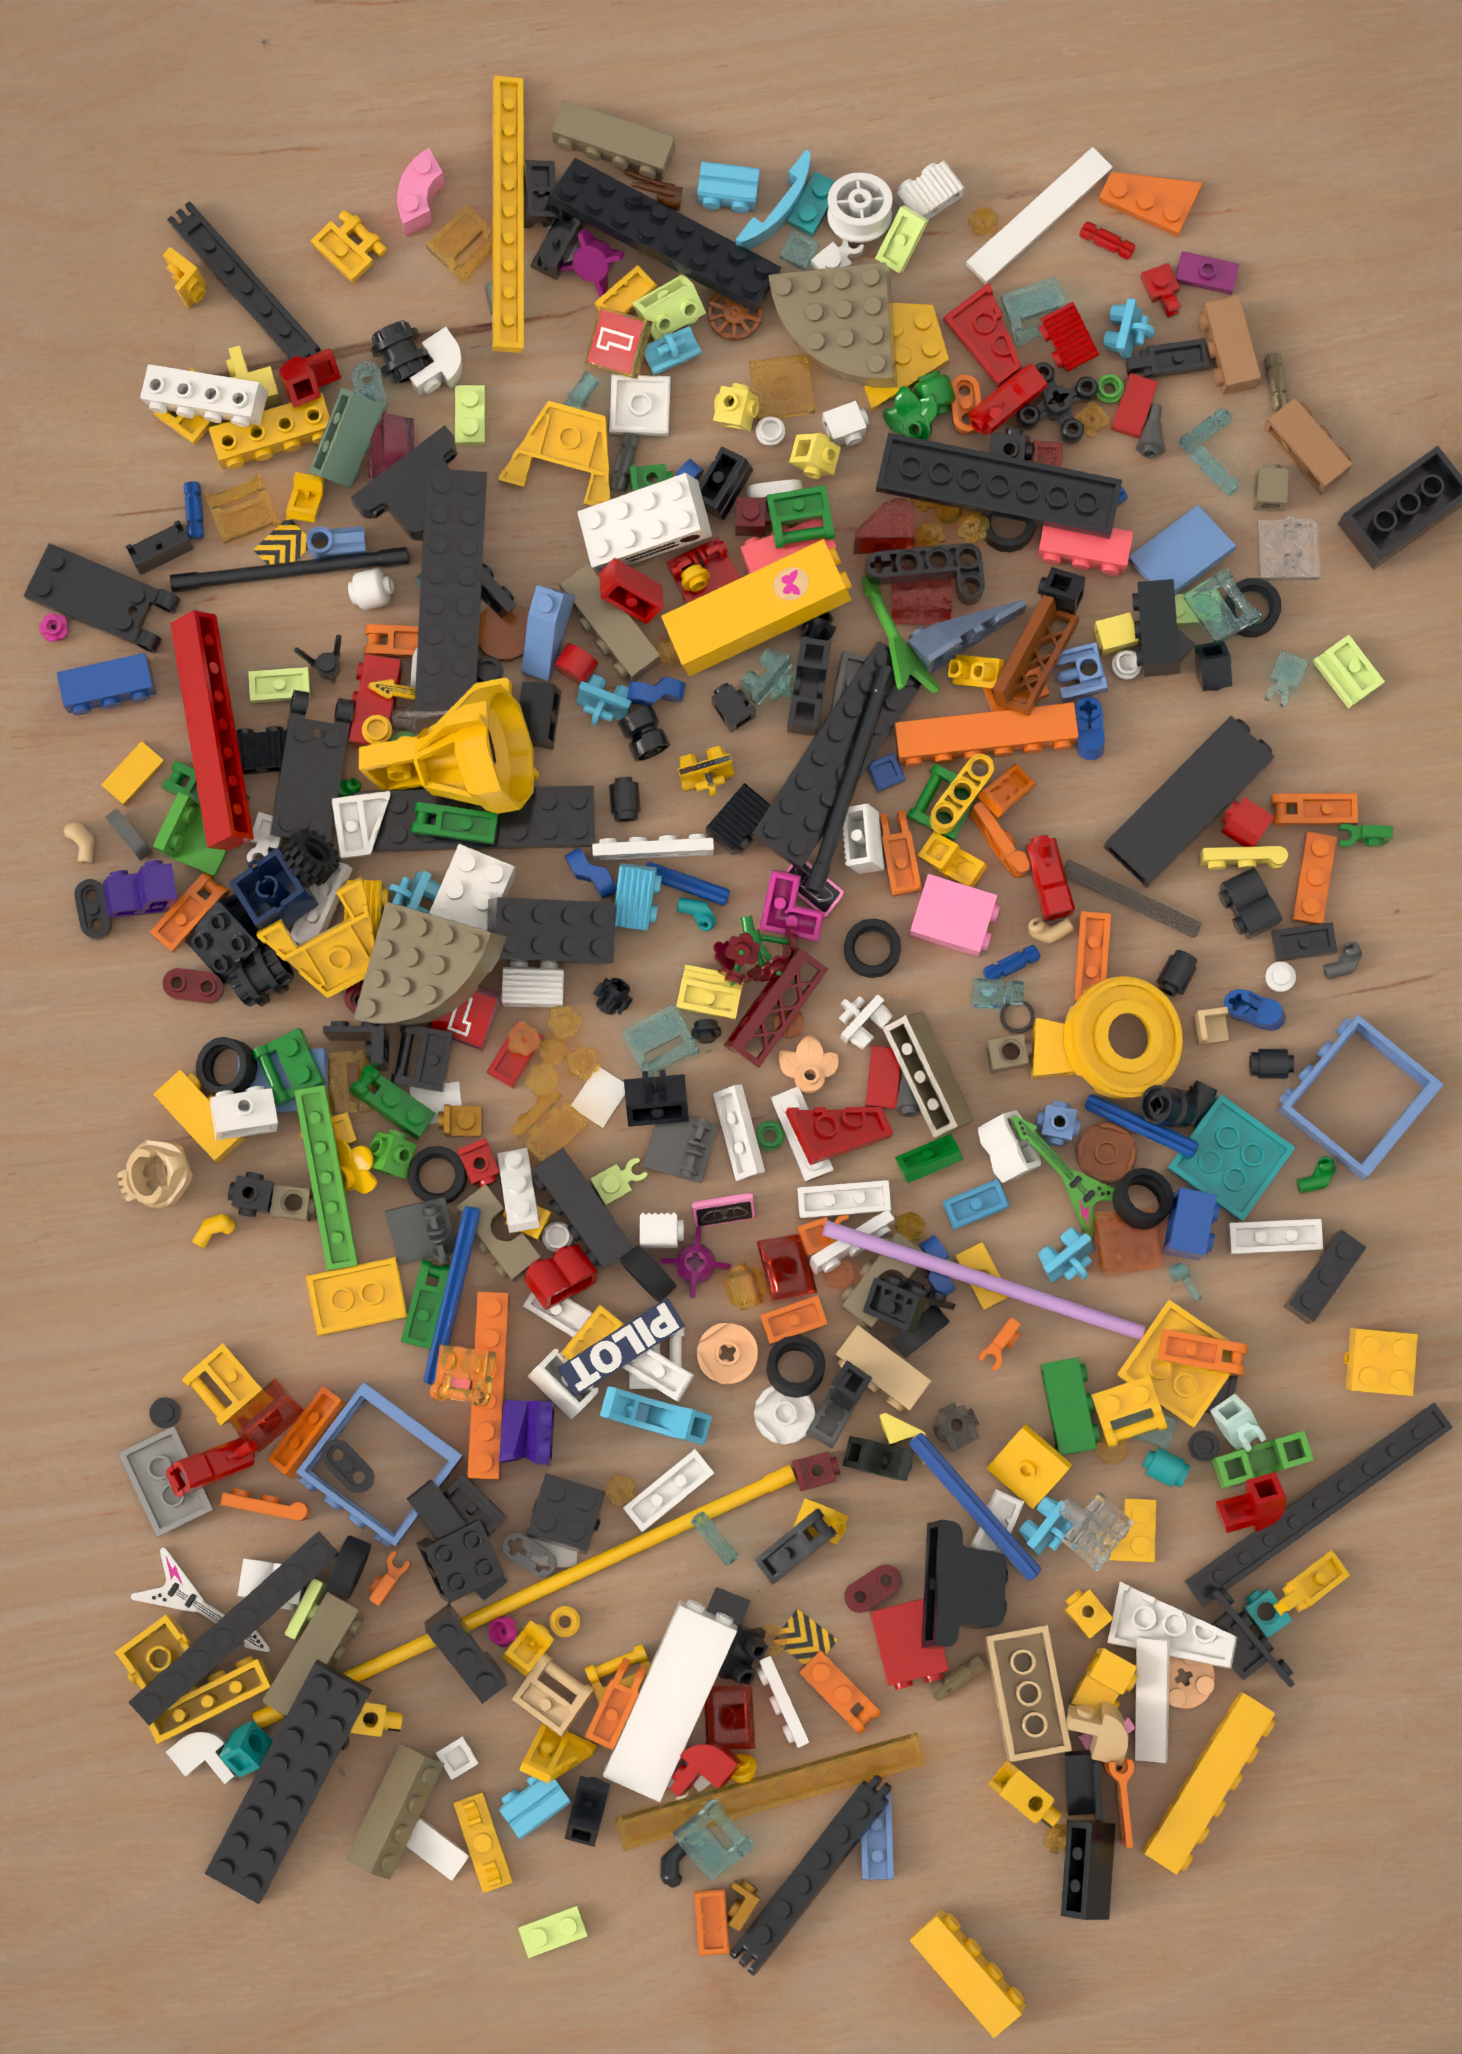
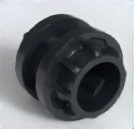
[370,320,429,385]
[228,946,294,1007]

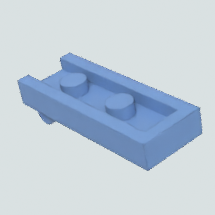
[861,1792,894,1880]

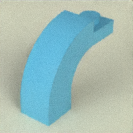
[600,1386,712,1445]

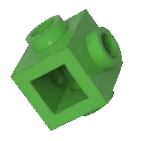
[370,1129,417,1179]

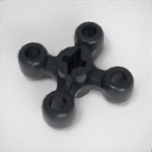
[1016,362,1098,444]

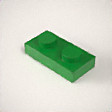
[895,1133,963,1183]

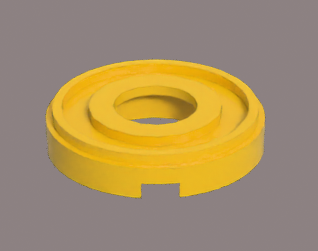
[1064,976,1183,1099]

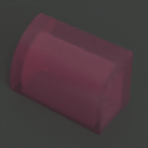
[368,413,414,479]

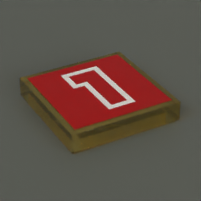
[584,306,653,379]

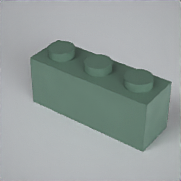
[309,388,384,489]

